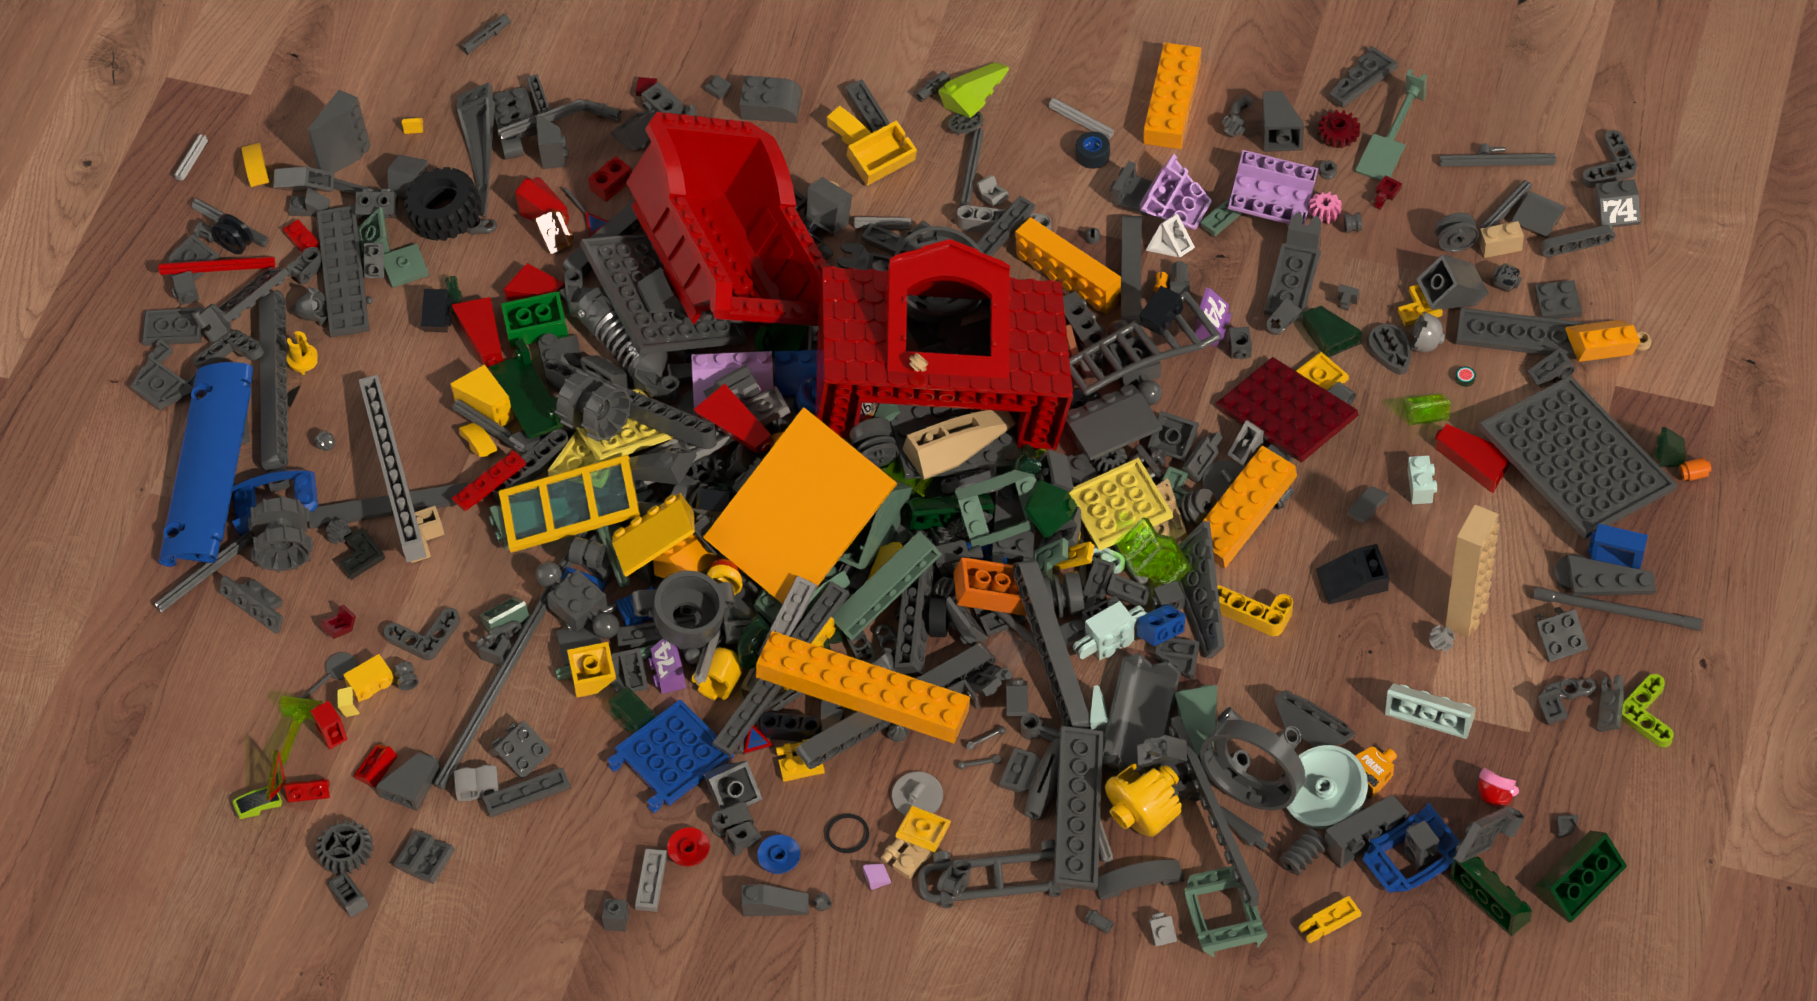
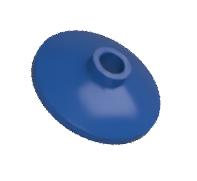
[757,835,801,874]

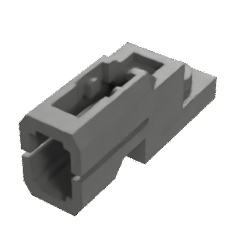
[693,365,760,417]

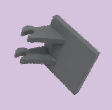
[1535,607,1588,662]

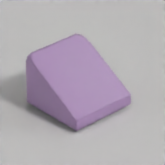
[863,864,891,890]

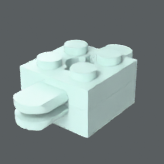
[1073,601,1147,661]

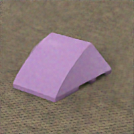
[1140,154,1212,230]

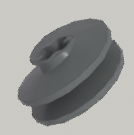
[1182,489,1217,526]

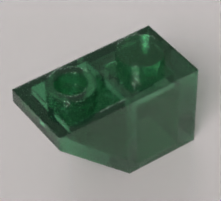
[1654,427,1686,467]

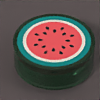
[1455,366,1476,387]

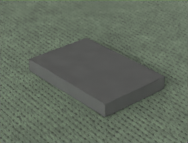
[142,308,203,346]

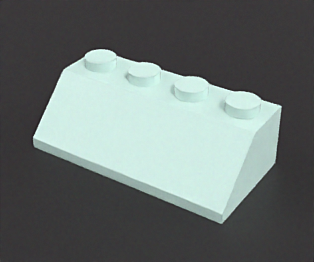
[1385,683,1476,739]

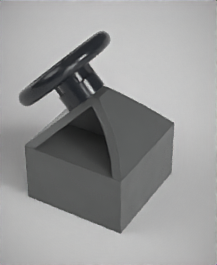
[803,177,852,244]

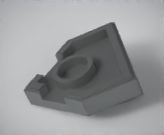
[1067,452,1098,486]

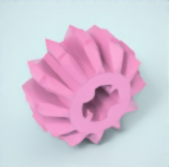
[1309,191,1342,224]

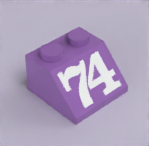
[1195,287,1232,347]
[648,639,686,694]

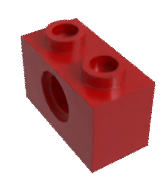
[311,701,348,750]

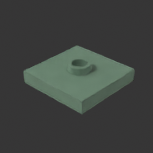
[384,243,429,288]

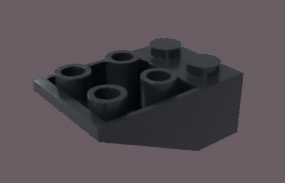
[1316,544,1390,605]

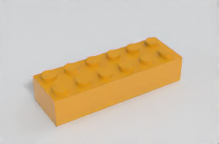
[1144,42,1201,149]
[1015,217,1121,315]
[1203,445,1297,569]

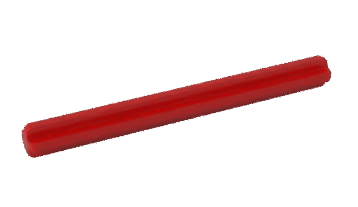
[158,257,275,275]

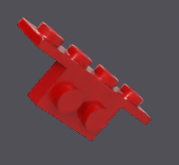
[452,450,526,511]

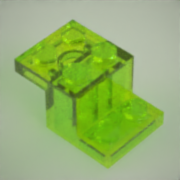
[1117,517,1192,587]

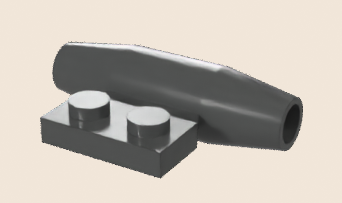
[999,738,1059,820]

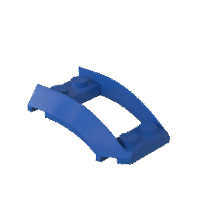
[232,469,318,536]
[1363,803,1460,893]

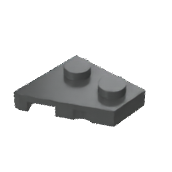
[1155,638,1200,680]

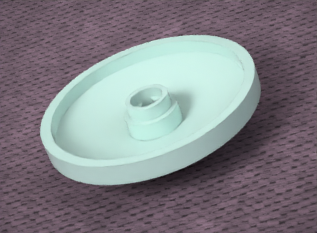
[1287,745,1368,829]

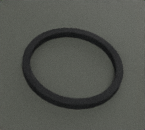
[826,814,869,853]

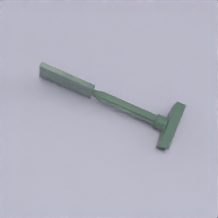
[1355,69,1427,181]

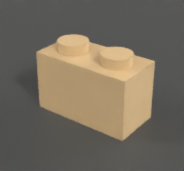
[1479,221,1524,258]

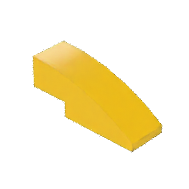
[827,106,872,145]
[241,143,269,187]

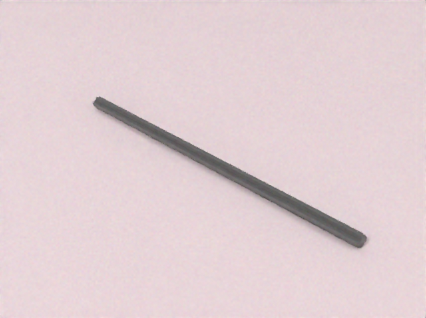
[434,530,592,790]

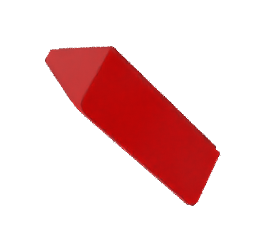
[353,744,398,788]

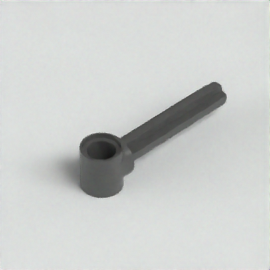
[1020,713,1060,742]

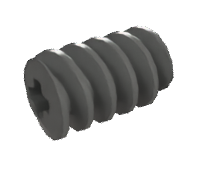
[1279,828,1325,876]

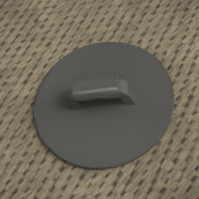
[1203,460,1244,500]

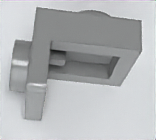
[977,175,1009,206]
[1147,912,1177,946]

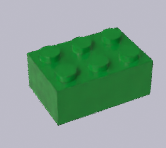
[501,291,568,348]

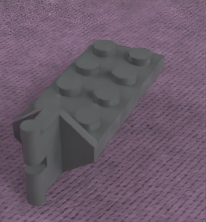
[192,267,289,344]

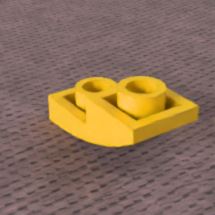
[459,423,497,457]

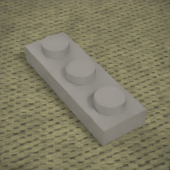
[635,849,668,912]

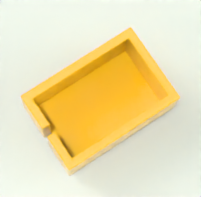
[847,120,917,186]

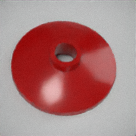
[667,827,710,867]

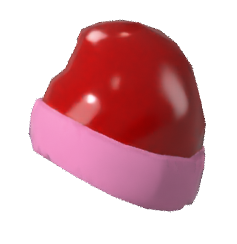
[1477,767,1519,807]

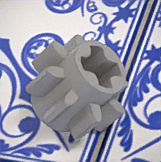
[1429,625,1455,652]

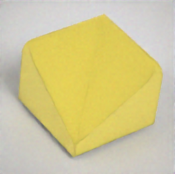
[337,687,360,717]

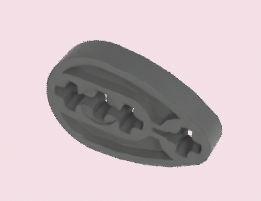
[1368,324,1411,375]

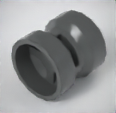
[393,662,419,691]

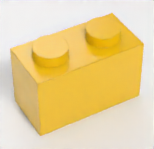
[343,654,395,702]

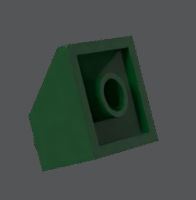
[1024,480,1077,538]

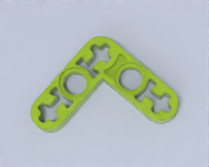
[1621,674,1674,748]

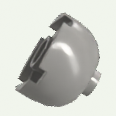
[1409,312,1445,353]

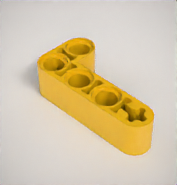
[1217,585,1293,637]

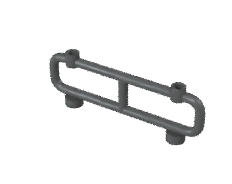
[918,840,1070,908]

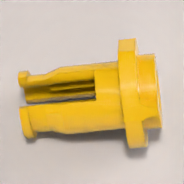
[287,331,318,375]

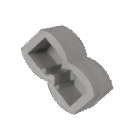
[454,764,499,801]

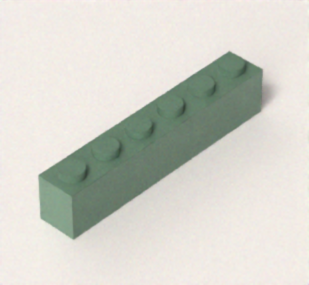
[833,531,942,641]

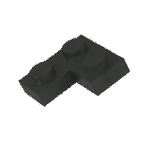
[339,528,385,580]

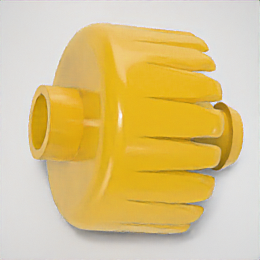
[1105,764,1182,837]

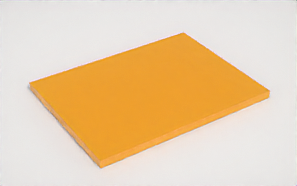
[703,407,898,604]

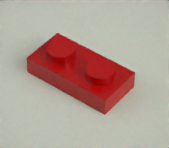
[283,219,320,253]

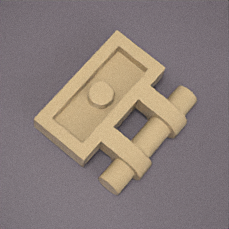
[881,837,934,880]

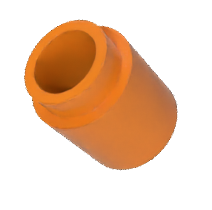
[1679,457,1712,482]

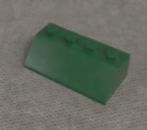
[906,493,994,531]
[1534,830,1627,923]
[1450,854,1532,936]

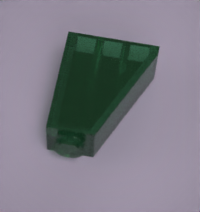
[1303,306,1362,358]

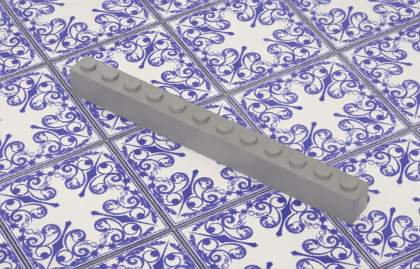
[359,375,427,562]

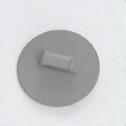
[892,772,943,816]

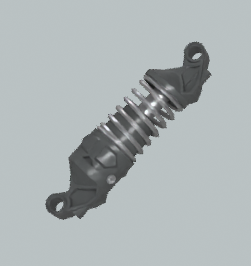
[560,268,679,402]

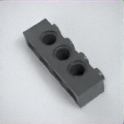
[1063,291,1114,366]

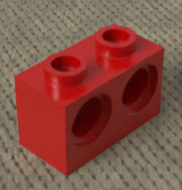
[588,156,632,202]

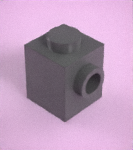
[172,271,200,305]

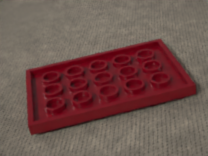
[1216,357,1359,463]

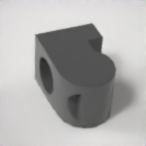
[725,821,762,856]

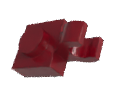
[1373,175,1402,210]

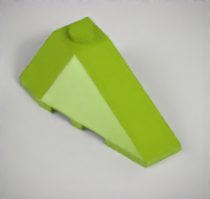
[938,62,1009,118]

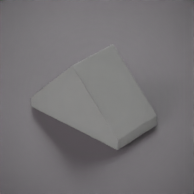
[1227,420,1264,465]

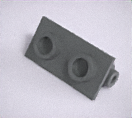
[693,513,719,555]

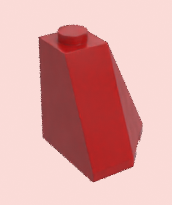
[515,177,569,225]

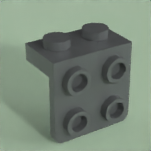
[1110,161,1153,215]
[488,720,551,778]

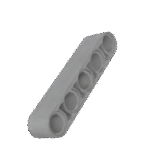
[957,205,1051,237]

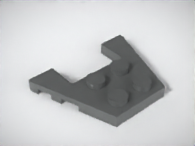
[131,339,196,410]

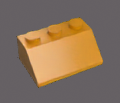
[1565,320,1640,362]
[653,534,719,578]

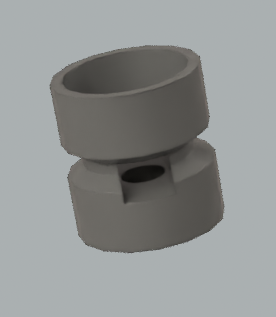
[568,537,605,570]

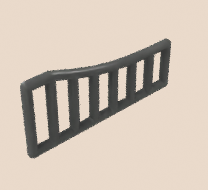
[1069,292,1221,396]

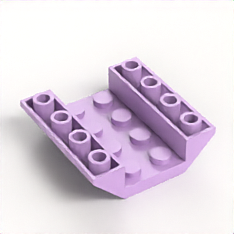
[1228,150,1318,225]

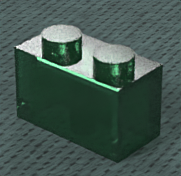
[608,686,655,734]

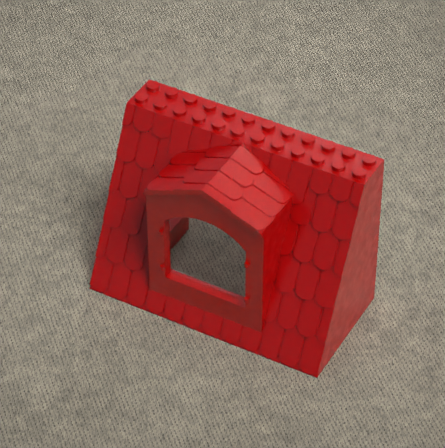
[815,239,1073,450]

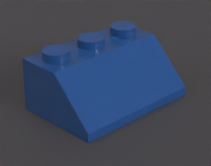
[775,350,817,397]

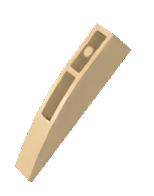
[903,410,1016,480]

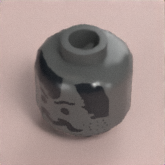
[1491,263,1522,292]

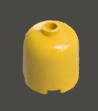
[692,647,743,700]

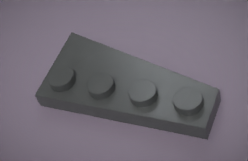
[1329,46,1398,108]
[1567,555,1656,596]

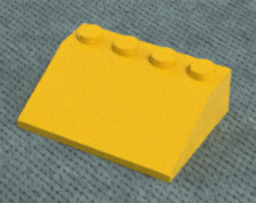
[612,493,695,577]

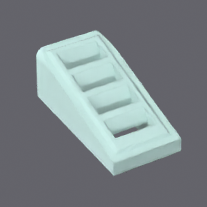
[1090,685,1108,732]

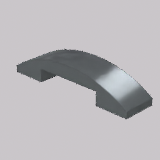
[1097,860,1184,900]

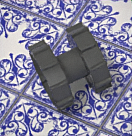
[555,369,632,442]
[248,496,313,573]

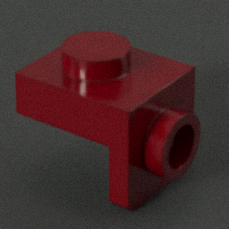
[320,605,356,639]

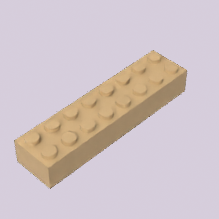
[1445,505,1500,637]

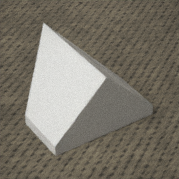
[1146,214,1195,257]

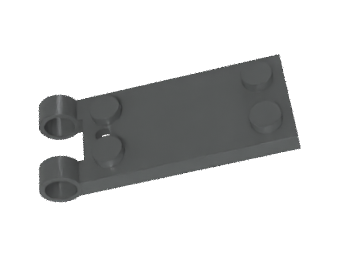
[990,486,1035,563]

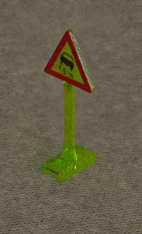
[265,696,322,801]

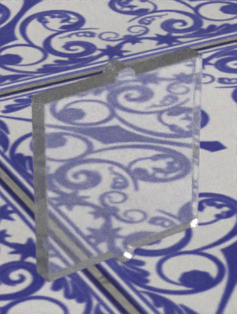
[988,629,1034,672]

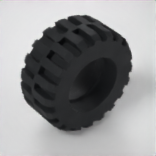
[404,167,482,241]

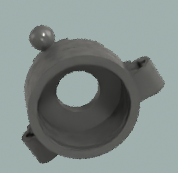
[632,571,736,664]

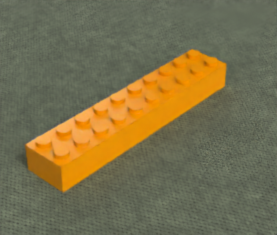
[756,631,970,744]

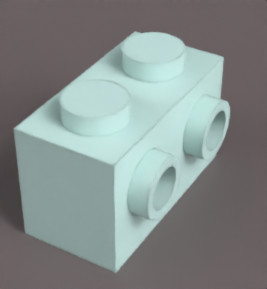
[1407,456,1437,504]

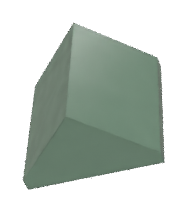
[358,207,390,259]
[478,596,529,638]

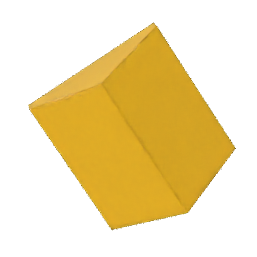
[402,118,423,134]

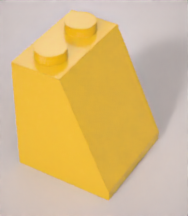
[450,365,514,426]

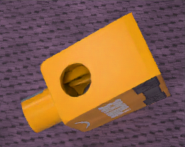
[1355,747,1397,799]

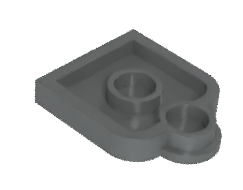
[169,234,220,280]

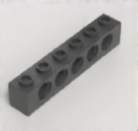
[894,563,935,677]

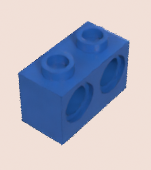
[1137,604,1185,646]

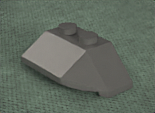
[1275,690,1356,747]

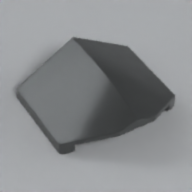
[610,648,648,695]

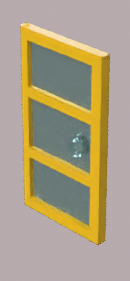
[499,454,641,553]

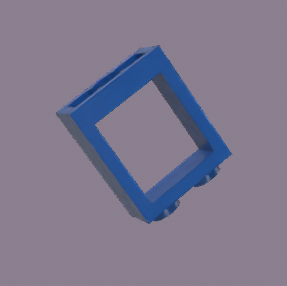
[1588,524,1648,569]

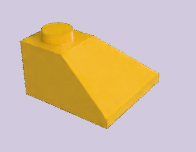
[567,642,616,698]

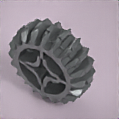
[315,819,374,875]

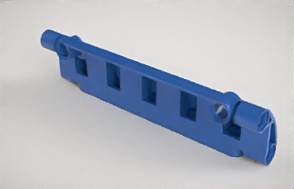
[158,362,254,567]

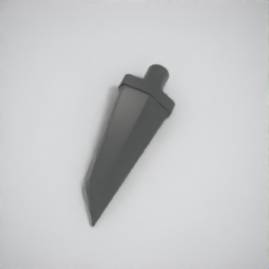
[1220,806,1268,850]

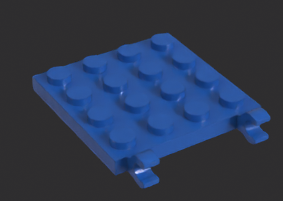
[607,699,734,813]

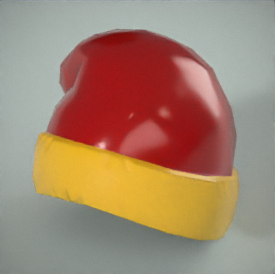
[707,559,743,595]

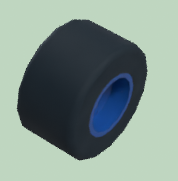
[1075,131,1110,169]

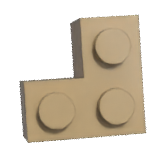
[411,506,445,563]

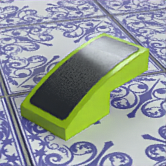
[233,785,282,819]

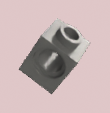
[1229,327,1252,359]
[1151,581,1185,610]
[602,899,629,931]

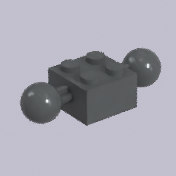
[1108,320,1162,406]
[535,561,619,639]

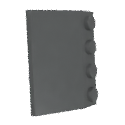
[307,90,371,173]
[1064,384,1162,461]

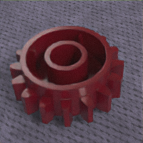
[1318,110,1360,148]

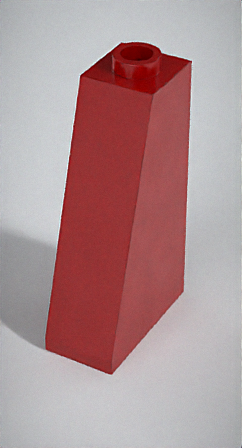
[452,297,503,367]
[694,383,774,454]
[1434,423,1511,493]

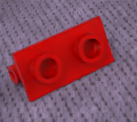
[285,778,330,803]

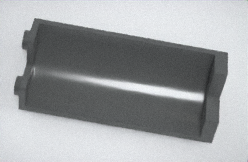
[1102,654,1181,776]

